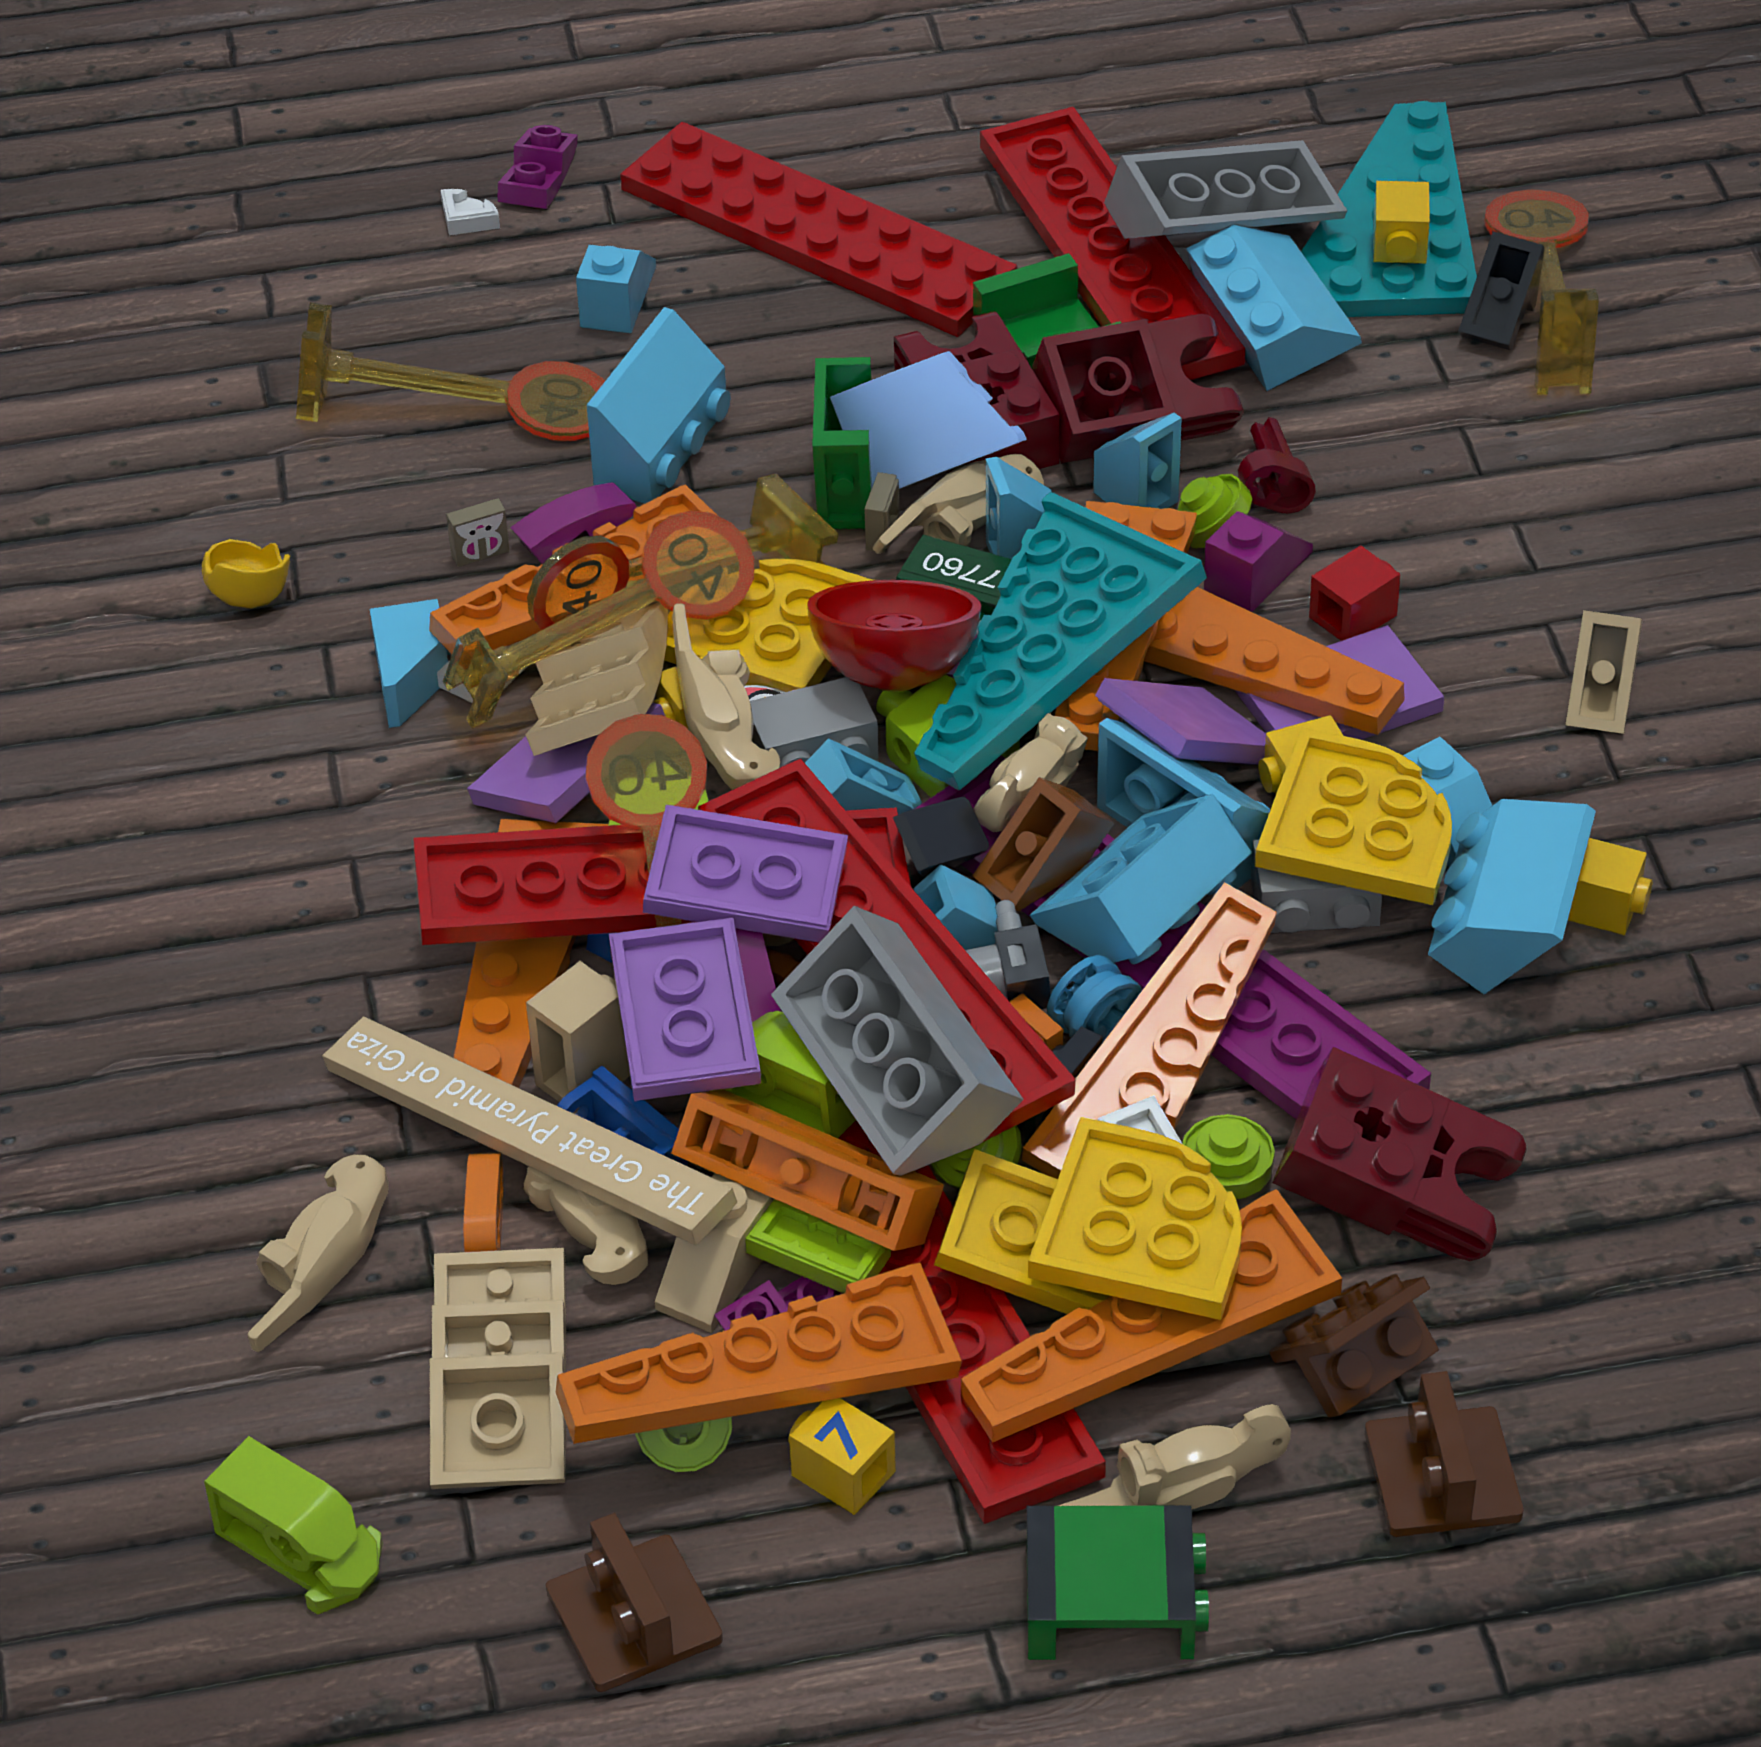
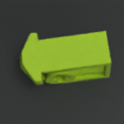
[712,1011,856,1138]
[204,1436,383,1615]

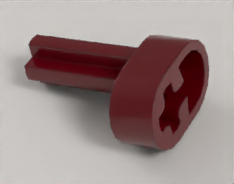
[1238,417,1316,514]

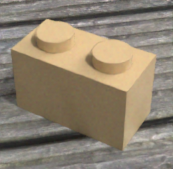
[526,961,630,1114]

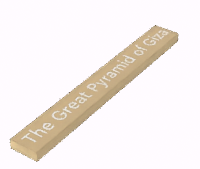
[322,1016,737,1246]

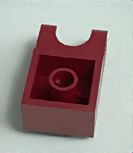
[894,311,1060,474]
[1032,314,1244,464]
[1272,1047,1527,1261]

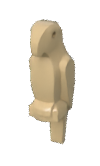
[873,454,1044,554]
[672,603,780,790]
[974,713,1088,832]
[248,1154,389,1352]
[524,1166,648,1285]
[1058,1404,1291,1510]

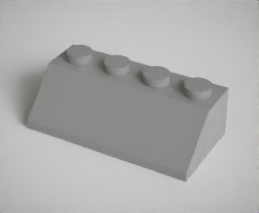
[1104,140,1347,239]
[771,906,1024,1176]

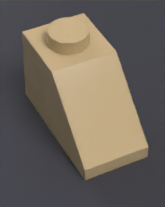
[1566,610,1643,734]
[655,1173,772,1333]

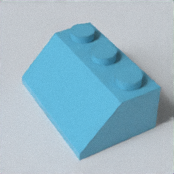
[1186,225,1362,391]
[587,307,731,504]
[1097,718,1270,889]
[1030,793,1252,964]
[1428,799,1596,994]

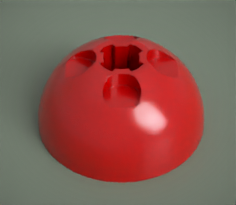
[807,580,981,692]

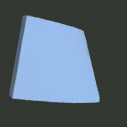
[830,351,1027,489]

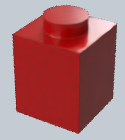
[1309,545,1401,641]

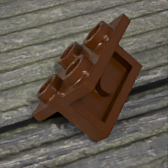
[1269,1274,1439,1417]
[1365,1371,1524,1537]
[546,1512,723,1692]

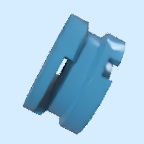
[1047,955,1142,1043]

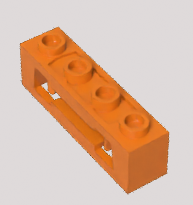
[671,1089,945,1251]

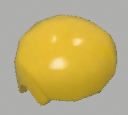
[201,539,291,609]

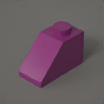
[1203,511,1313,612]

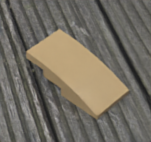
[525,602,668,756]
[430,1248,566,1489]

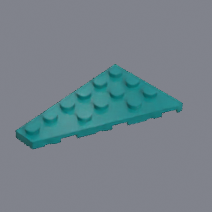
[1301,101,1477,317]
[914,492,1207,791]

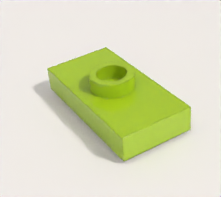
[745,1199,891,1293]

